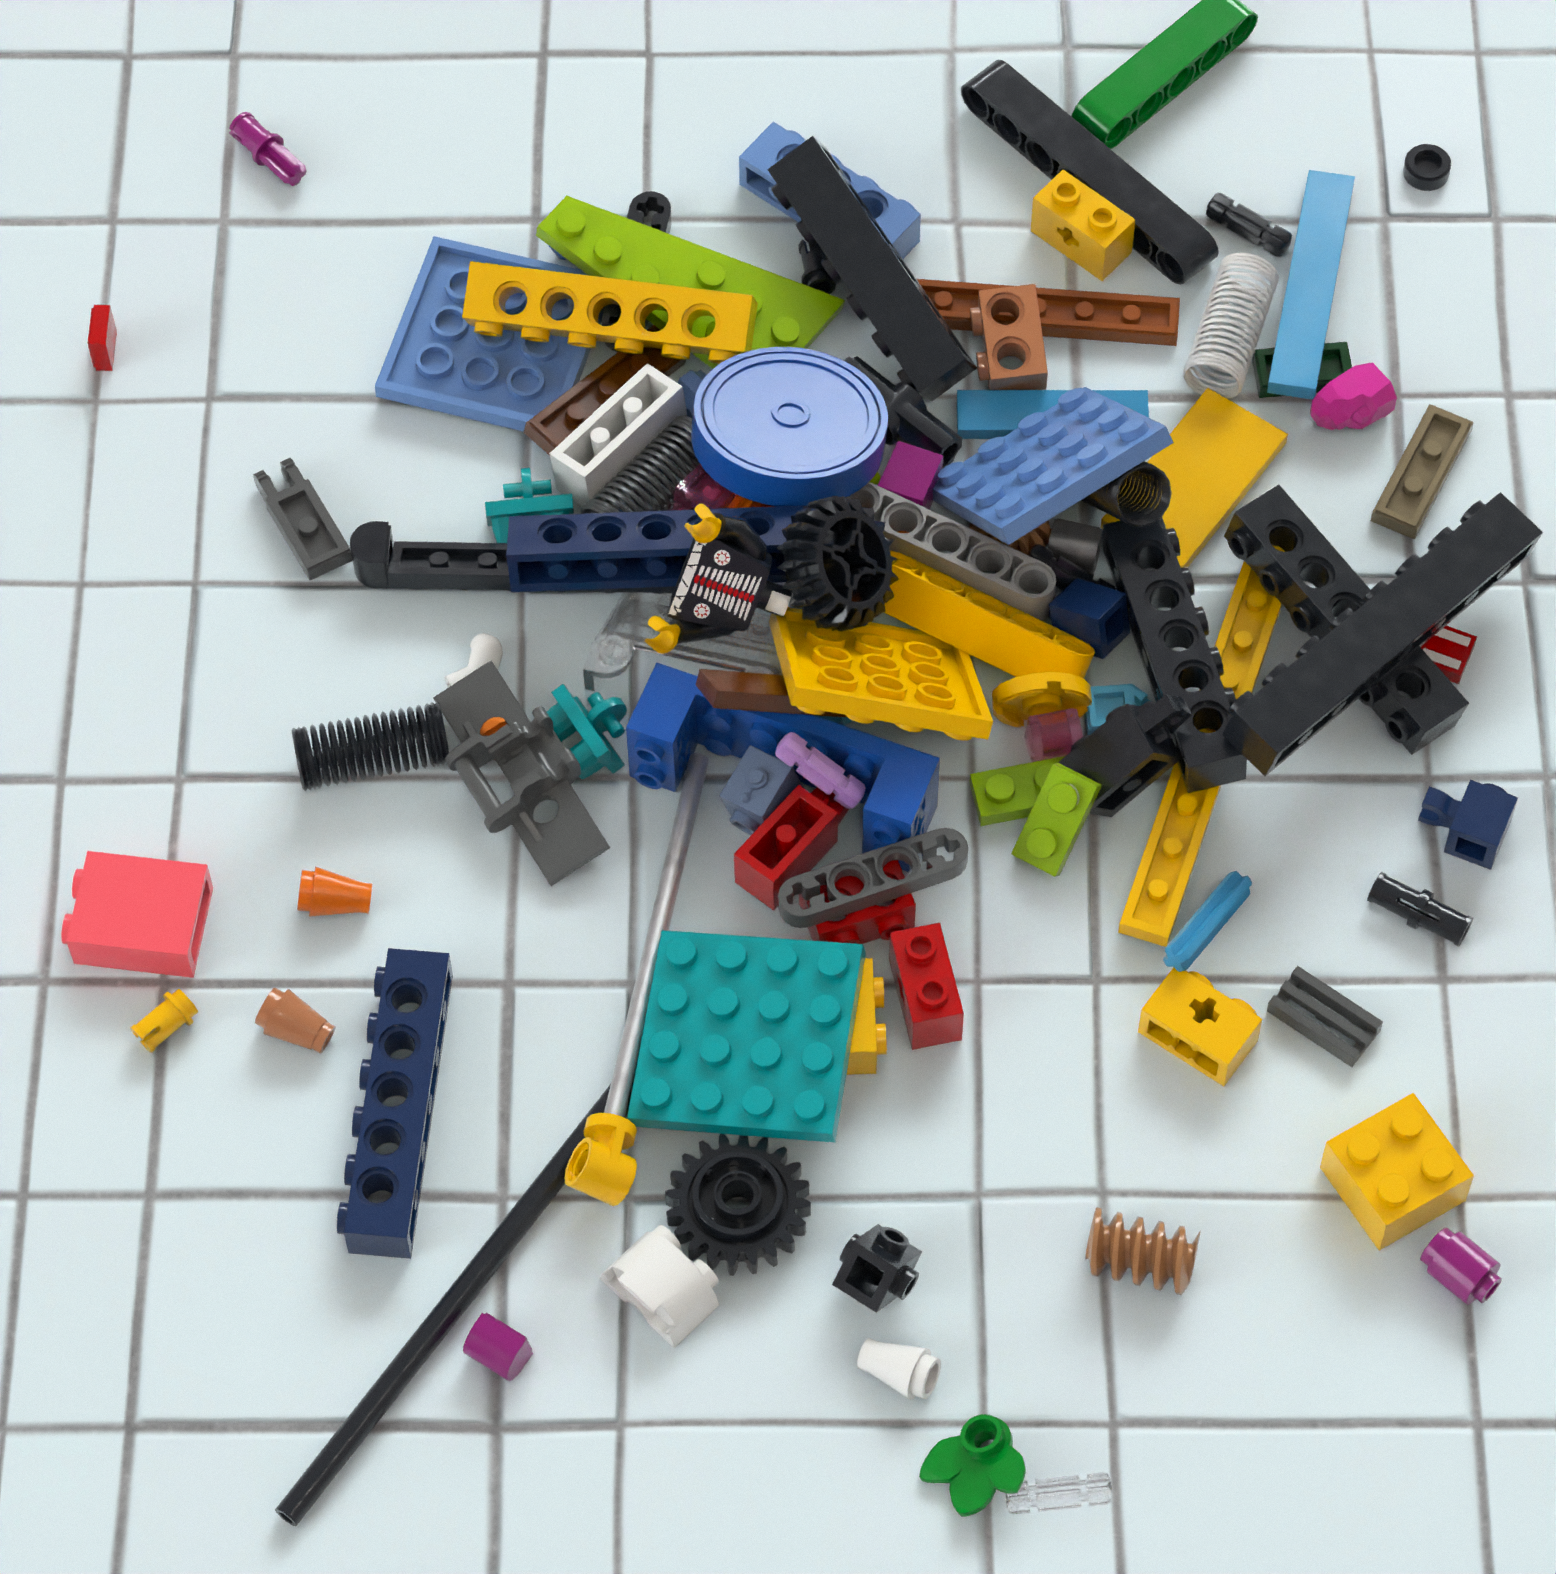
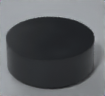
[1403,144,1451,191]

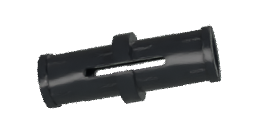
[1367,872,1474,947]

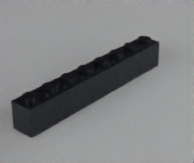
[1222,492,1543,776]

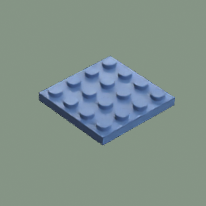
[375,236,604,431]
[933,387,1174,545]

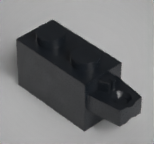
[1058,694,1192,817]

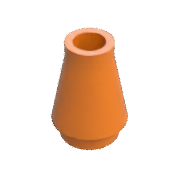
[297,866,372,917]

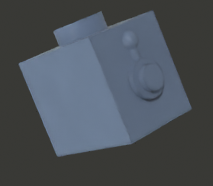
[719,745,804,835]

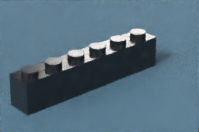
[767,136,977,402]

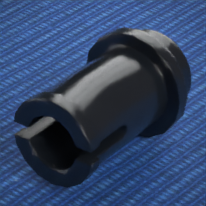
[798,240,836,294]

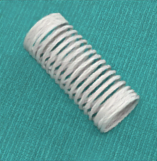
[1183,253,1279,399]

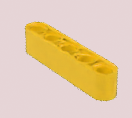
[884,550,1095,678]

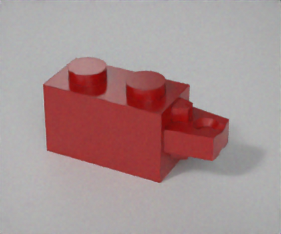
[734,785,849,911]

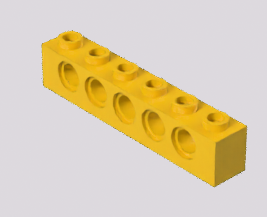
[462,261,758,364]

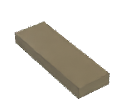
[1370,404,1474,540]

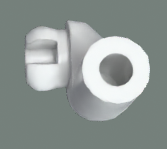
[444,633,503,688]

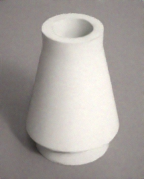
[857,1338,941,1400]

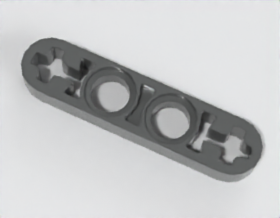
[778,828,968,928]

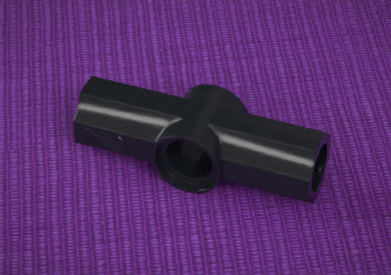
[844,356,962,468]

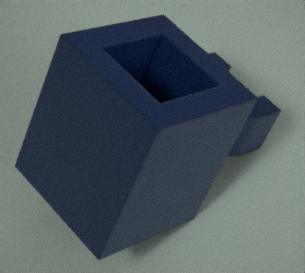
[1418,779,1518,870]

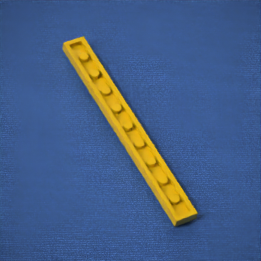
[1118,545,1285,947]

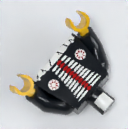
[644,504,792,654]

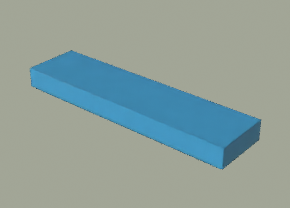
[957,390,1149,439]

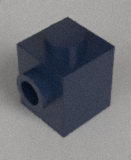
[1049,578,1131,659]

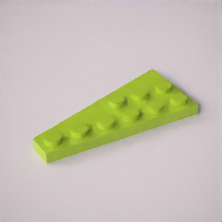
[536,195,846,369]

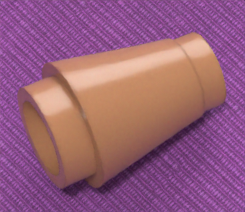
[255,988,336,1054]

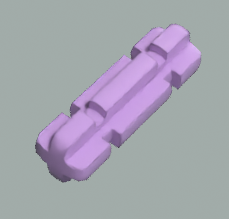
[775,732,866,809]

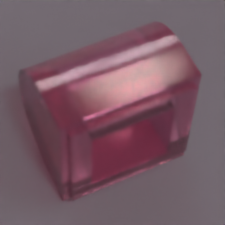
[1024,708,1083,762]

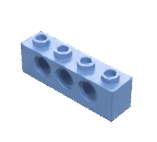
[739,121,921,259]

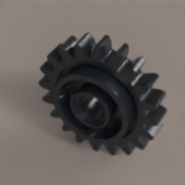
[665,1133,811,1276]

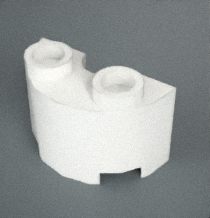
[600,1225,719,1348]

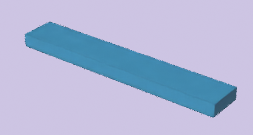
[1267,170,1355,400]

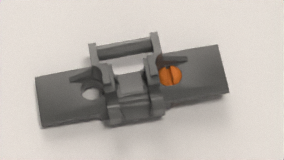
[433,660,610,886]

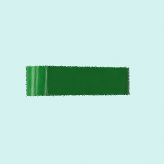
[1071,0,1258,149]

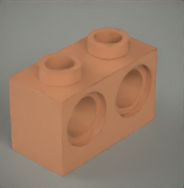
[970,284,1048,390]

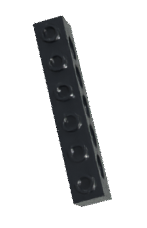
[1224,484,1469,755]
[1103,517,1247,793]

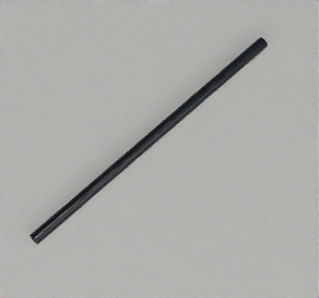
[275,1071,636,1526]

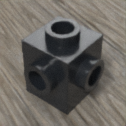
[832,1224,922,1313]

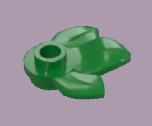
[919,1414,1026,1517]

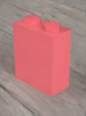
[61,851,213,978]

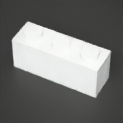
[549,363,687,511]

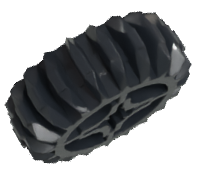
[777,496,899,631]

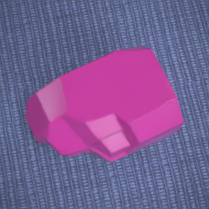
[1310,362,1397,430]

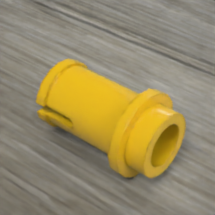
[130,989,198,1053]

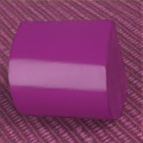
[463,1312,533,1381]

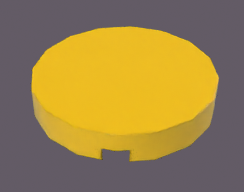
[992,672,1092,728]

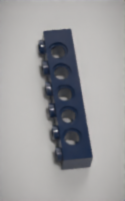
[506,505,804,592]
[337,948,453,1259]

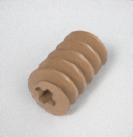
[1085,1207,1201,1295]

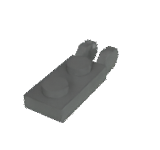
[253,457,352,581]

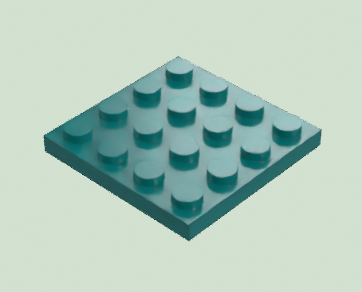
[627,930,866,1143]

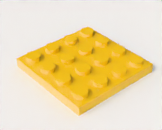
[769,607,993,741]

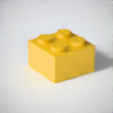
[1320,1092,1474,1251]

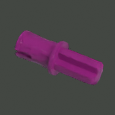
[229,112,307,186]

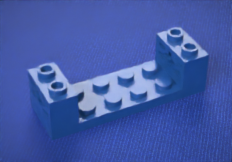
[626,662,940,872]

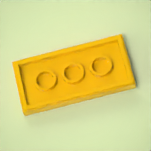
[1100,388,1288,568]

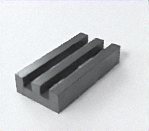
[1267,966,1383,1067]

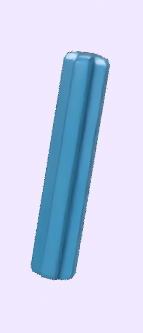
[1163,871,1252,972]

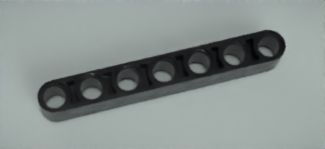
[961,59,1219,285]

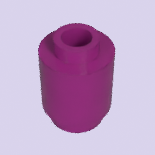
[1420,1227,1502,1305]

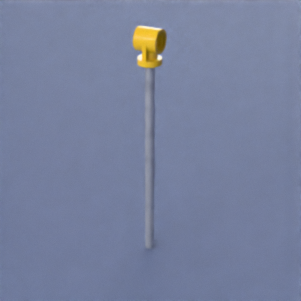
[564,753,709,1206]

